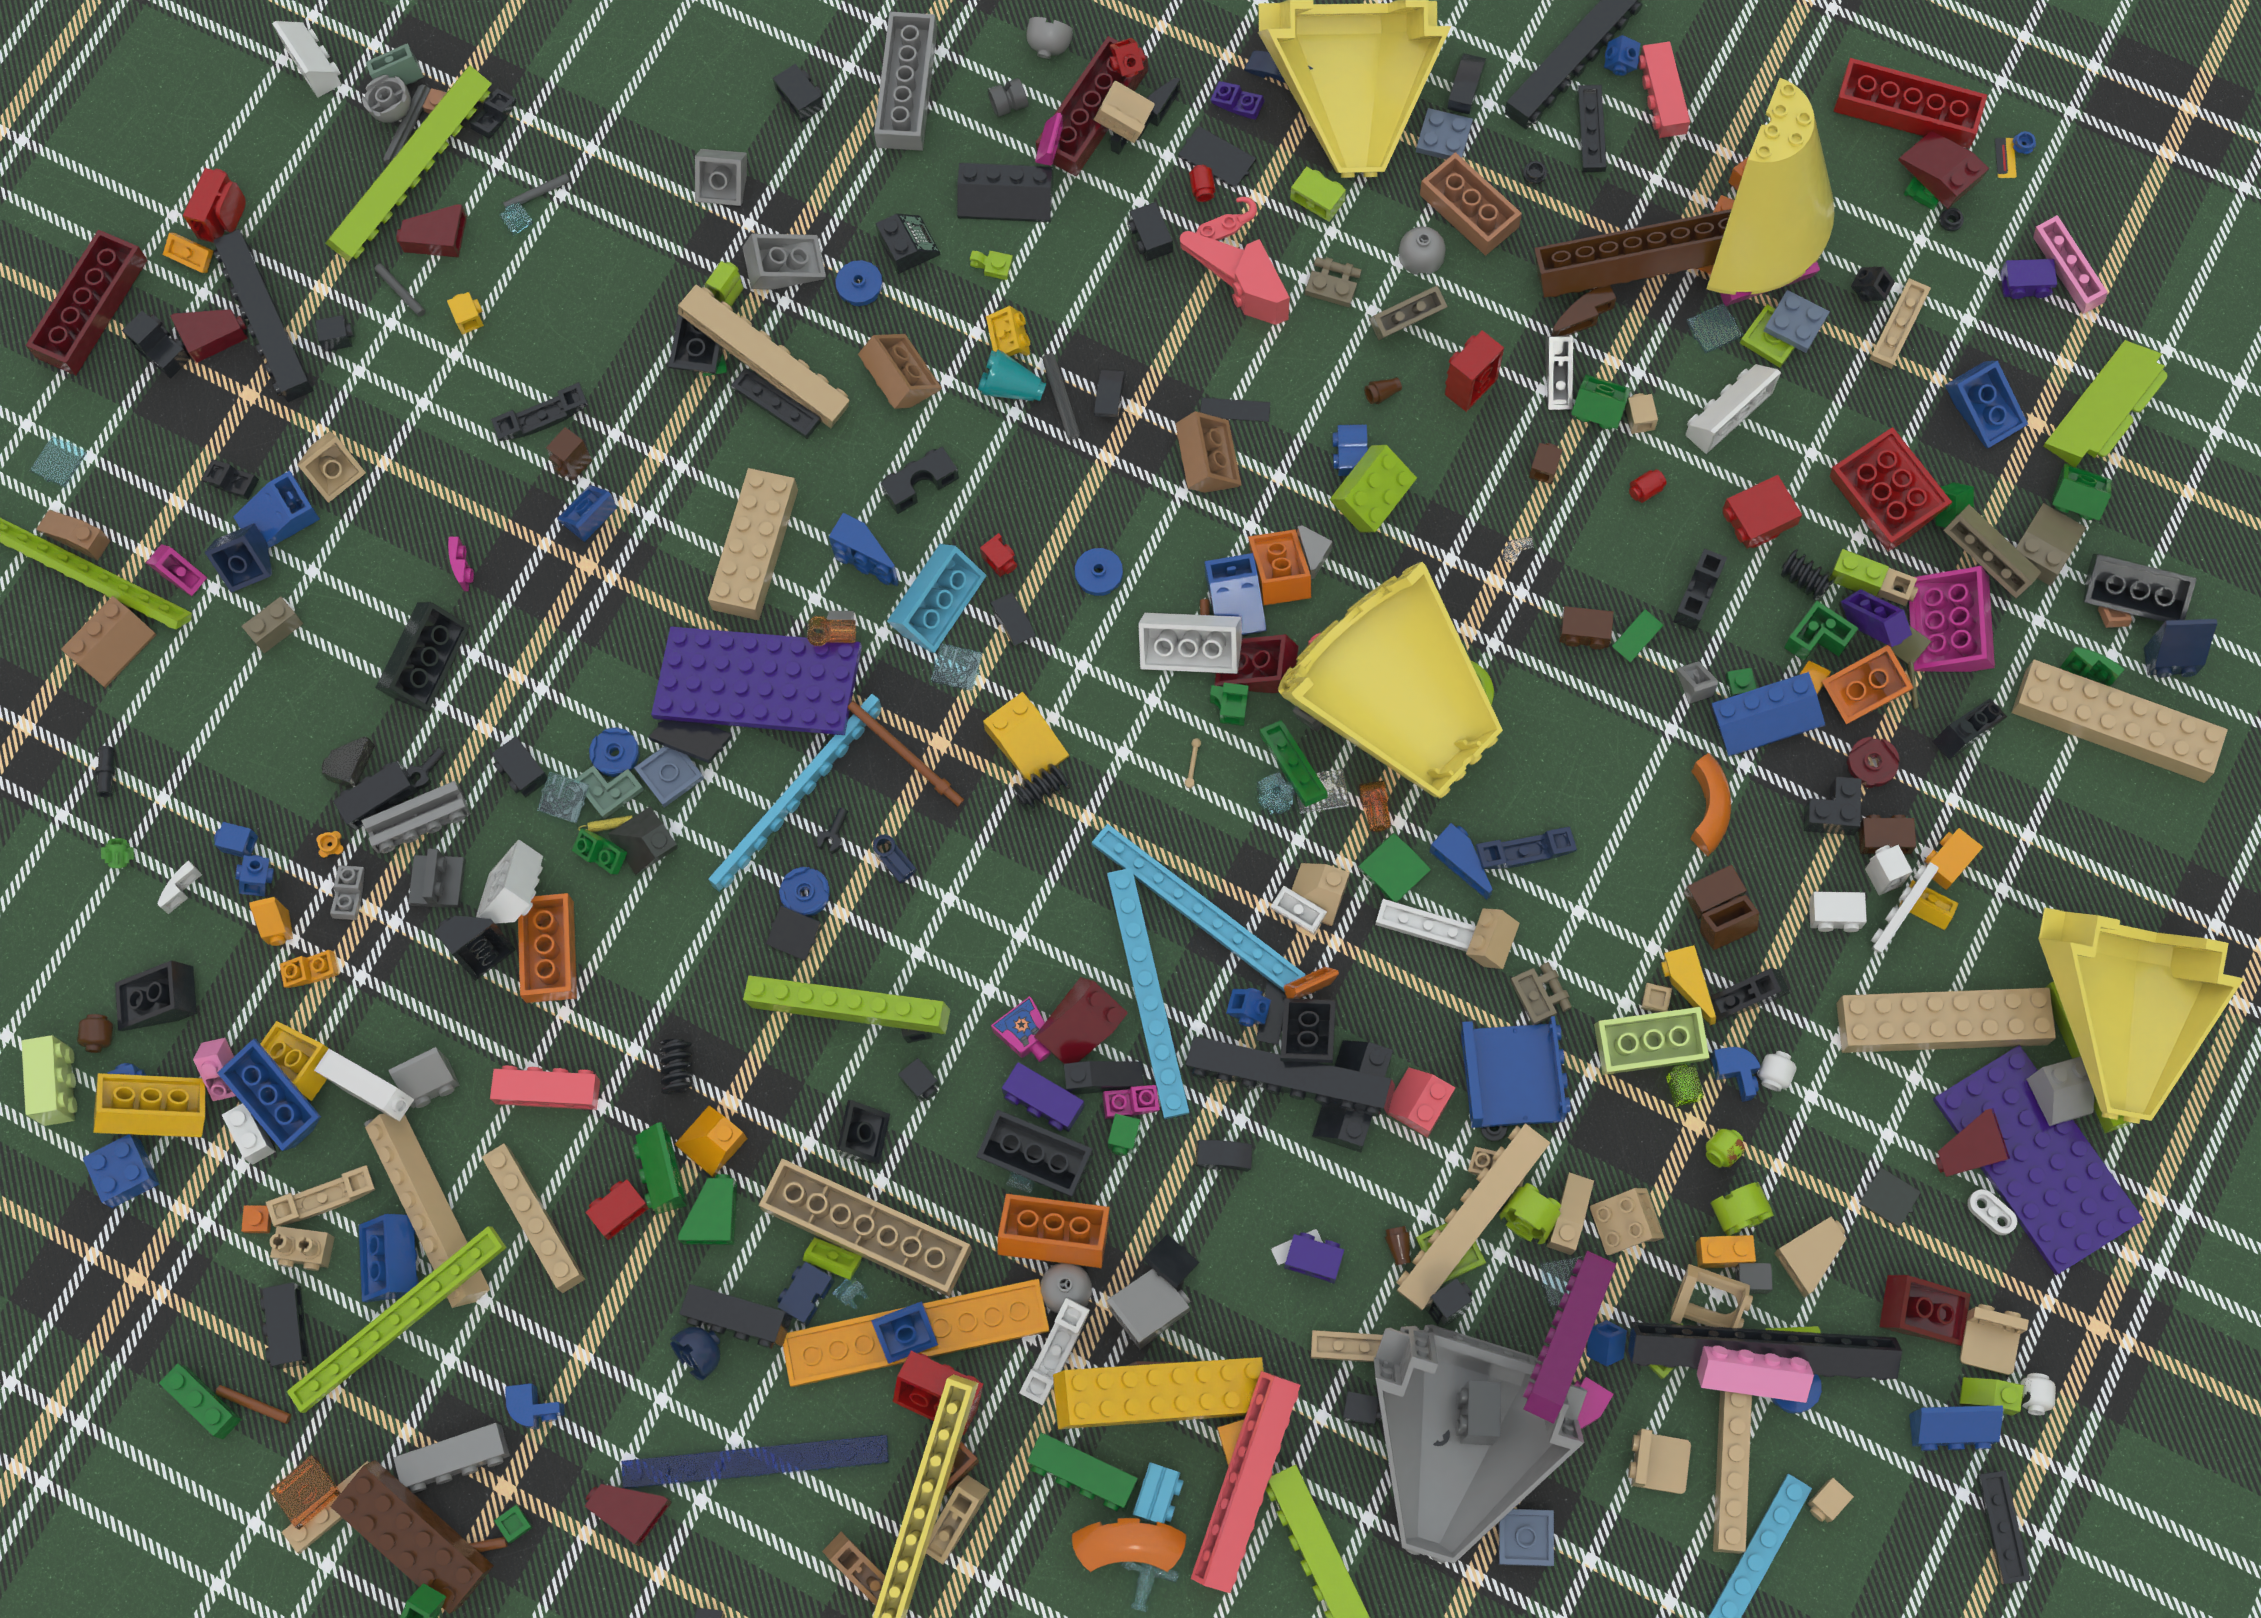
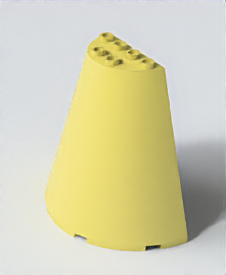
[1707,78,1834,295]
[1278,562,1503,799]

